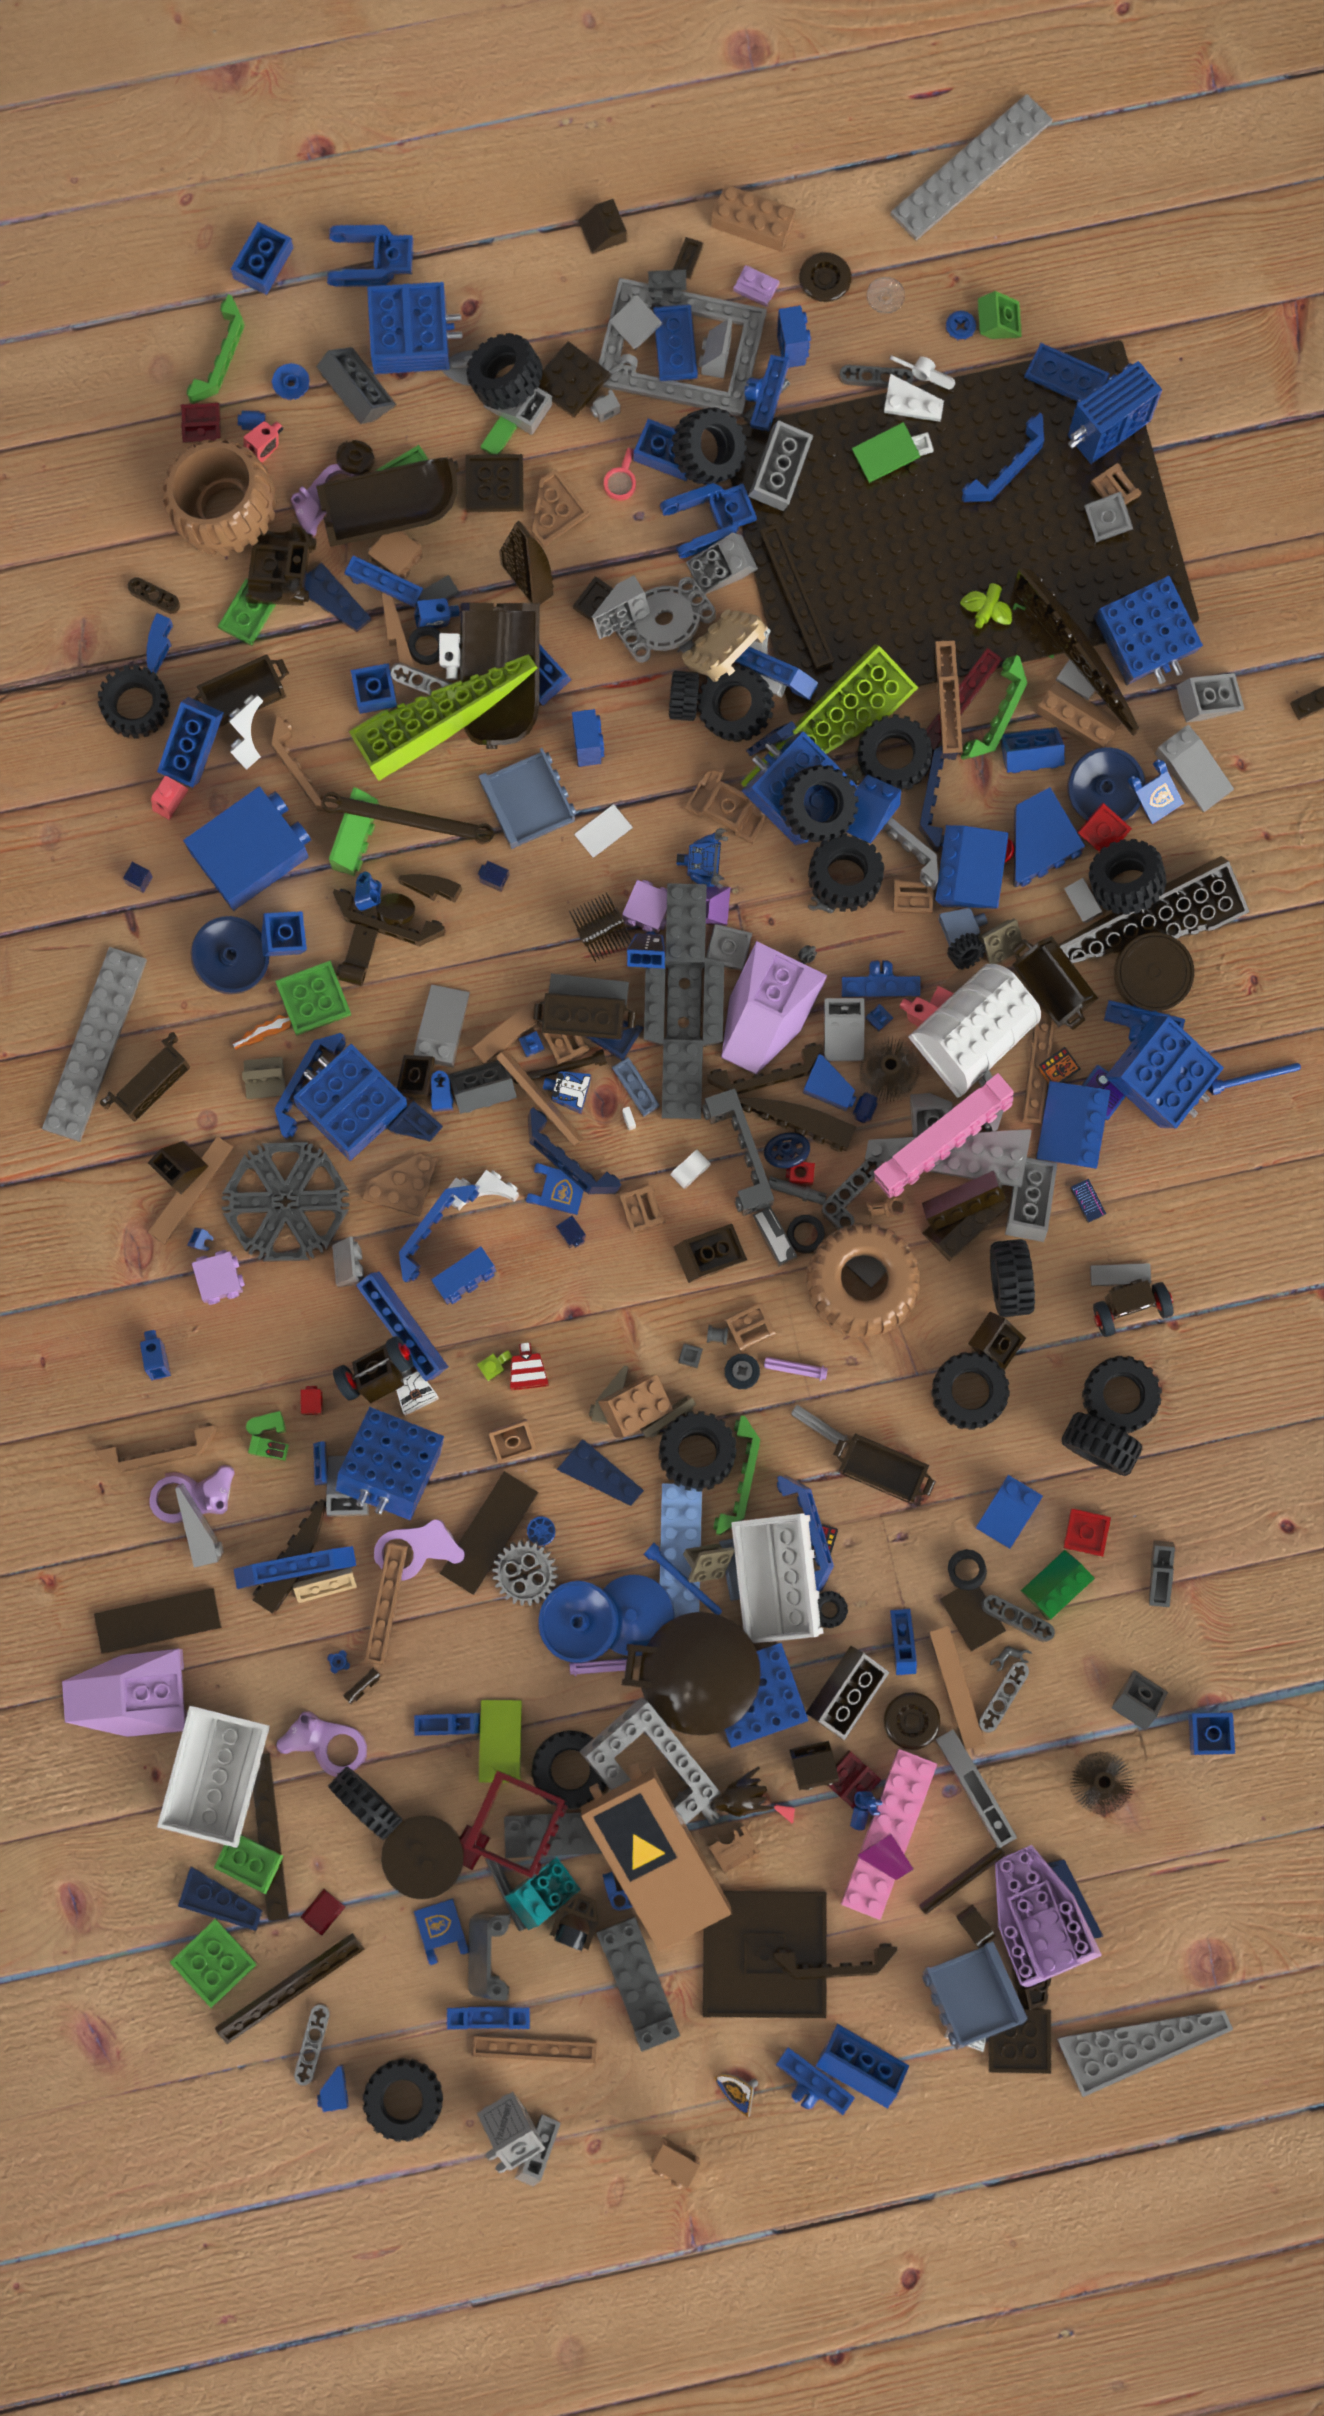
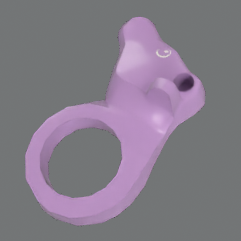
[291,464,356,536]
[149,1465,235,1523]
[374,1519,464,1581]
[276,1711,367,1777]

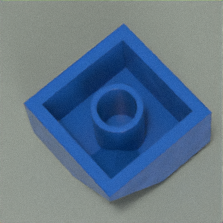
[351,663,397,714]
[261,911,307,957]
[1188,1713,1235,1755]

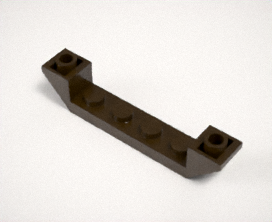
[333,889,446,947]
[707,1043,822,1095]
[772,1943,897,1980]

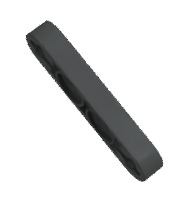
[839,365,914,388]
[981,1595,1055,1642]

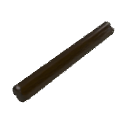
[919,1847,1006,1914]

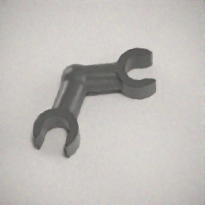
[808,896,836,913]
[990,1646,1032,1671]

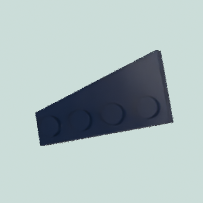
[304,562,371,632]
[557,1439,644,1506]
[1047,1859,1104,1939]
[178,1866,263,1931]

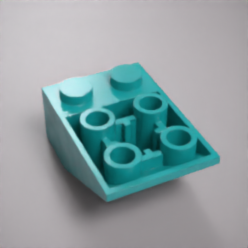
[504,1857,581,1930]

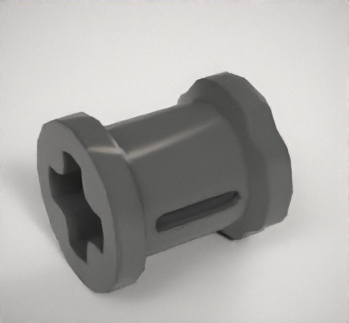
[707,1325,728,1345]

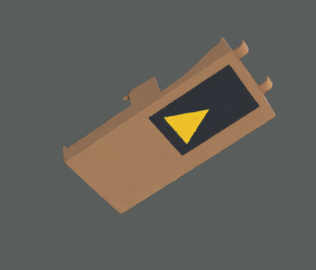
[581,1763,732,1951]

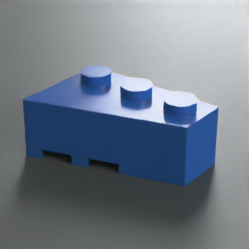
[539,644,571,706]

